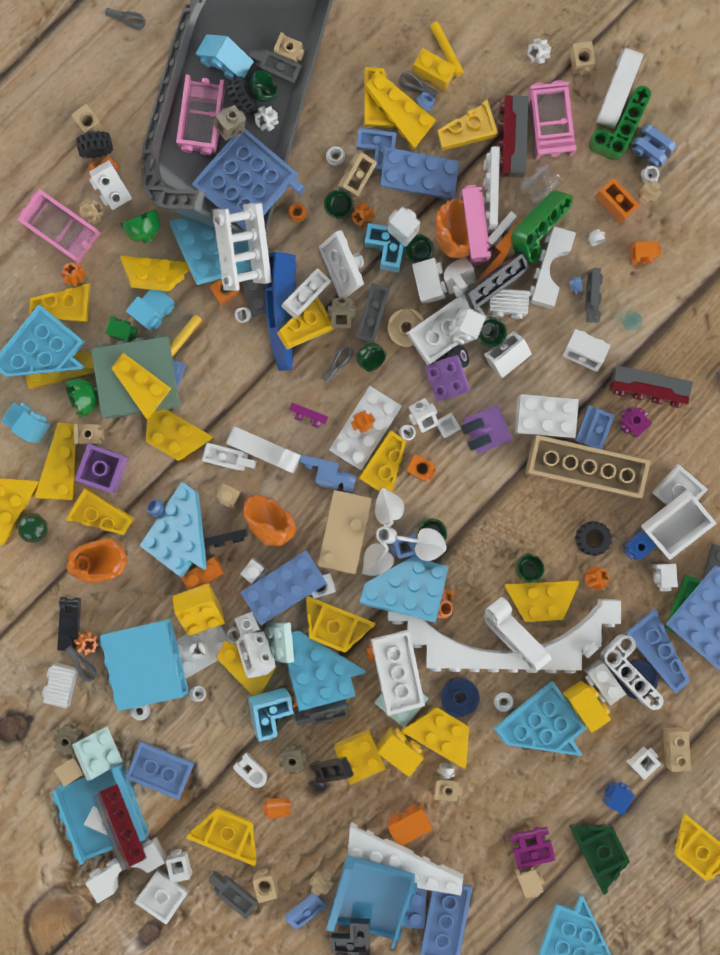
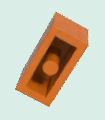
[595,177,640,224]
[181,556,226,590]
[387,804,433,846]

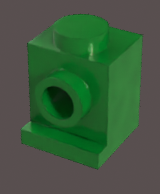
[105,315,138,342]

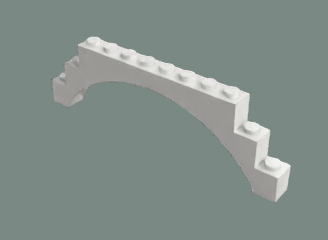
[388,599,621,673]

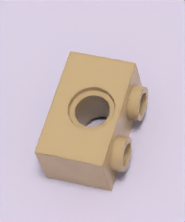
[337,152,377,197]
[663,727,691,772]

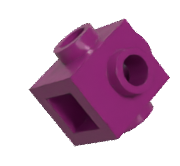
[618,407,652,438]

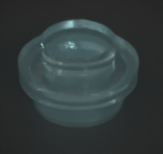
[623,311,642,331]

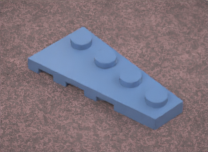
[625,609,690,694]

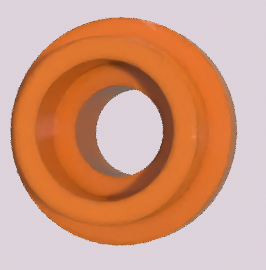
[287,203,306,222]

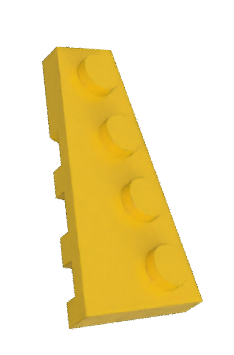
[364,71,436,151]
[25,352,95,389]
[34,423,79,500]

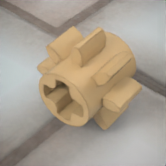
[638,180,662,205]
[79,199,104,224]
[309,870,333,896]

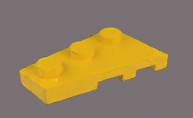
[364,67,397,128]
[437,99,498,151]
[29,283,91,322]
[277,297,334,350]
[112,353,171,419]
[359,430,406,493]
[66,487,135,535]
[216,640,276,696]

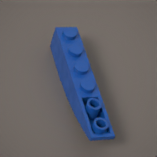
[265,251,297,371]

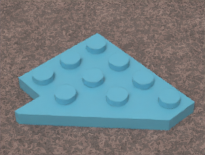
[169,217,251,285]
[0,305,86,377]
[139,482,207,577]
[360,555,449,623]
[286,631,366,712]
[493,681,587,756]
[538,893,611,955]

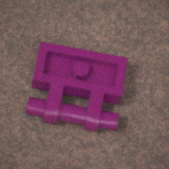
[509,826,556,869]

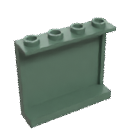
[91,334,182,419]

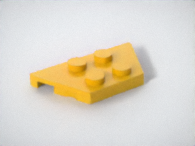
[120,256,191,291]
[146,410,214,461]
[0,478,39,546]
[504,580,579,622]
[306,596,376,653]
[401,706,469,769]
[186,807,257,866]
[674,813,720,881]

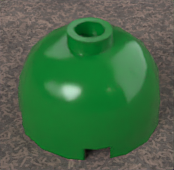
[120,209,160,244]
[65,378,98,418]

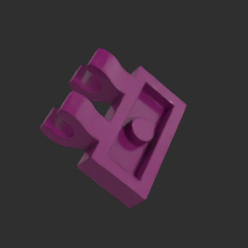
[289,402,328,429]

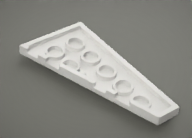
[348,822,464,896]

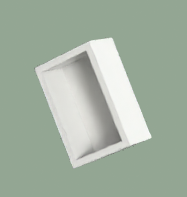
[514,394,579,439]
[641,490,717,560]

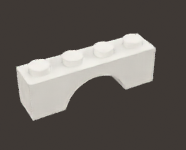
[529,226,576,309]
[86,837,168,904]

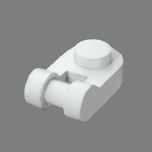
[233,752,267,788]

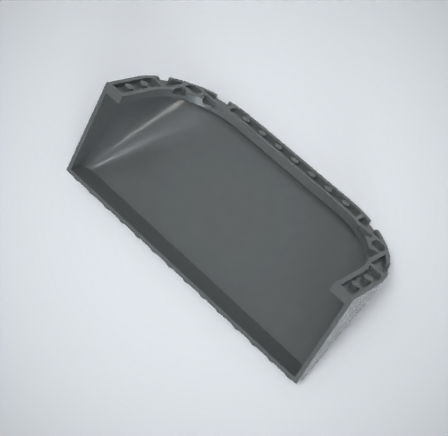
[141,0,333,237]

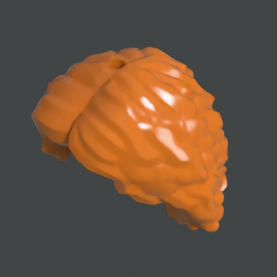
[435,199,470,258]
[243,494,296,546]
[67,538,127,583]

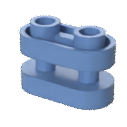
[631,125,676,167]

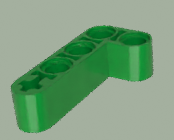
[588,86,651,161]
[511,190,573,263]

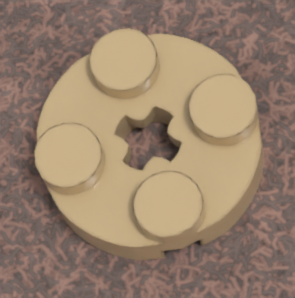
[387,309,424,348]

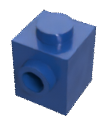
[622,531,657,561]
[602,780,635,815]

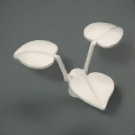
[362,488,446,576]

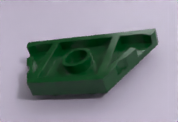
[569,824,630,895]

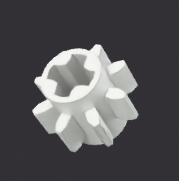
[527,38,551,64]
[254,106,279,131]

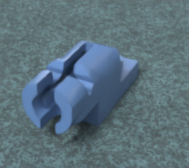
[300,455,356,493]

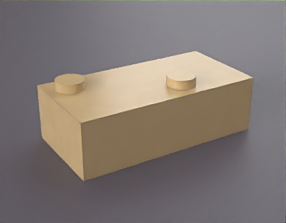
[318,490,372,574]

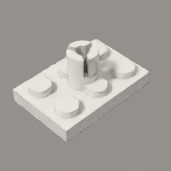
[318,230,364,298]
[176,625,228,678]

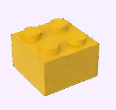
[172,583,225,636]
[562,680,611,733]
[377,726,424,777]
[334,728,386,785]

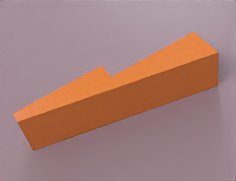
[476,218,522,283]

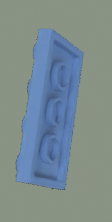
[379,147,459,200]
[240,550,327,625]
[420,883,472,955]

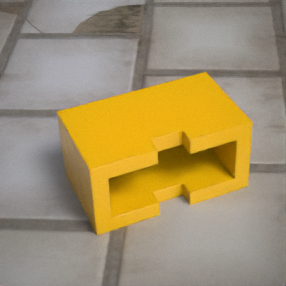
[412,48,456,92]

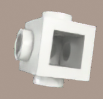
[408,398,439,433]

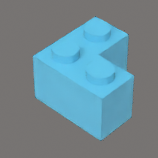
[195,34,254,80]
[365,223,404,273]
[126,290,175,332]
[1,402,51,444]
[248,687,293,742]

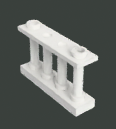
[212,203,272,291]

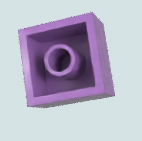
[75,444,129,493]

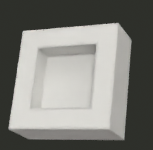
[437,412,461,438]

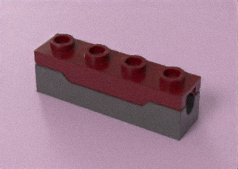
[498,95,528,178]
[609,366,693,408]
[93,784,147,871]

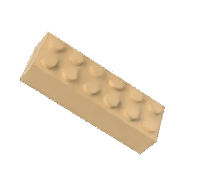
[525,435,651,499]

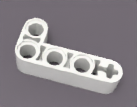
[596,47,643,129]
[226,426,301,474]
[484,597,551,673]
[600,634,664,710]

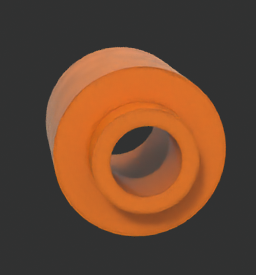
[263,797,291,819]

